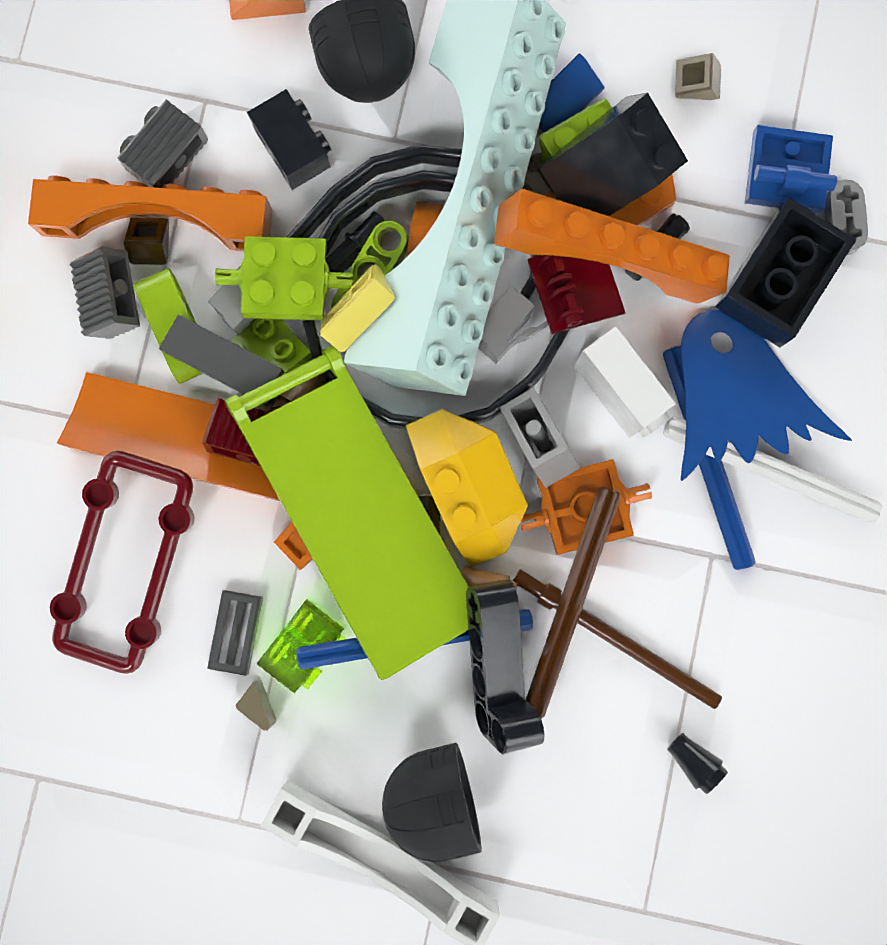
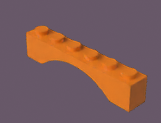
[28,175,272,251]
[494,188,730,304]

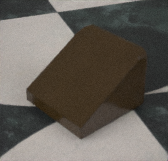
[123,217,169,265]

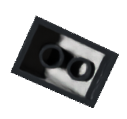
[537,92,688,216]

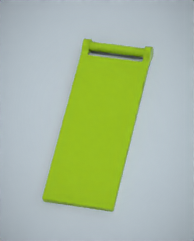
[224,346,468,680]

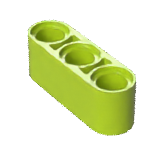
[330,221,409,308]
[133,268,203,384]

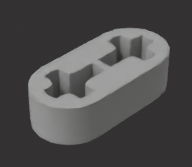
[824,179,868,255]

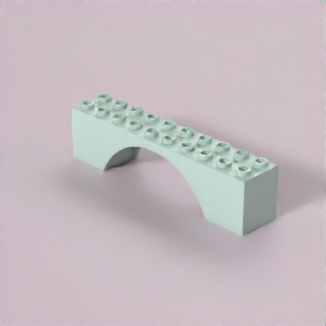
[343,0,567,396]

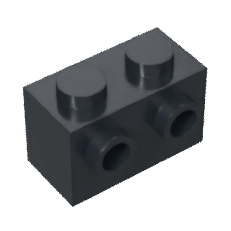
[246,89,332,190]

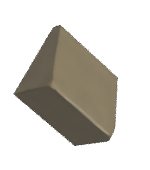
[675,53,721,100]
[235,678,277,731]

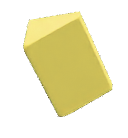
[320,264,395,352]

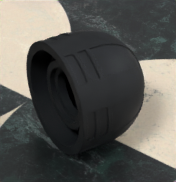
[308,0,415,103]
[382,742,482,862]

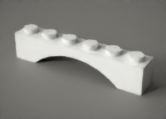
[260,780,500,945]

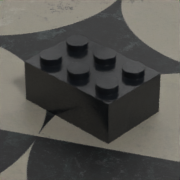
[715,198,857,348]

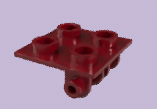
[527,255,626,334]

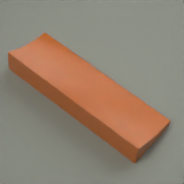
[56,372,280,502]

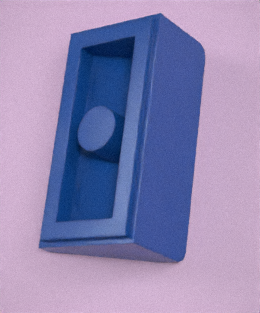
[538,53,605,133]

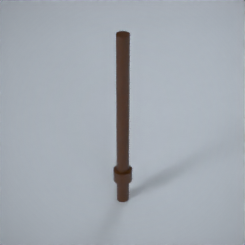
[512,569,722,709]

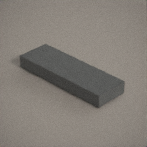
[159,314,285,406]

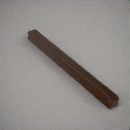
[525,487,621,719]

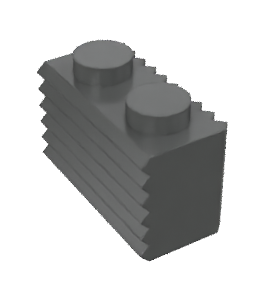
[117,99,208,188]
[69,246,140,339]

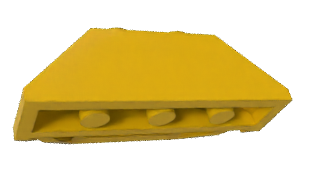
[406,409,528,568]

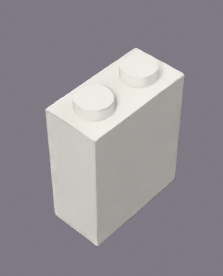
[574,326,676,439]

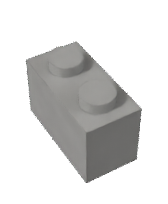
[499,388,580,488]

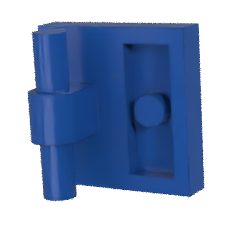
[744,125,837,214]

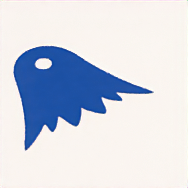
[680,310,852,481]

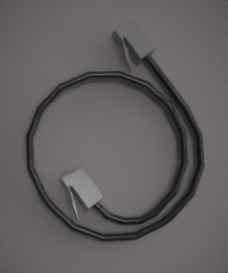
[207,144,570,430]

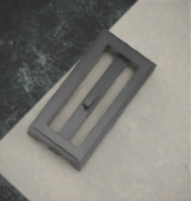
[207,590,263,676]

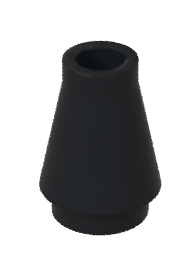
[666,733,728,794]

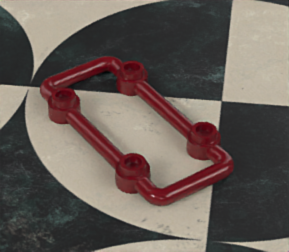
[49,450,195,674]

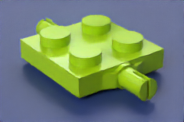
[214,236,353,320]

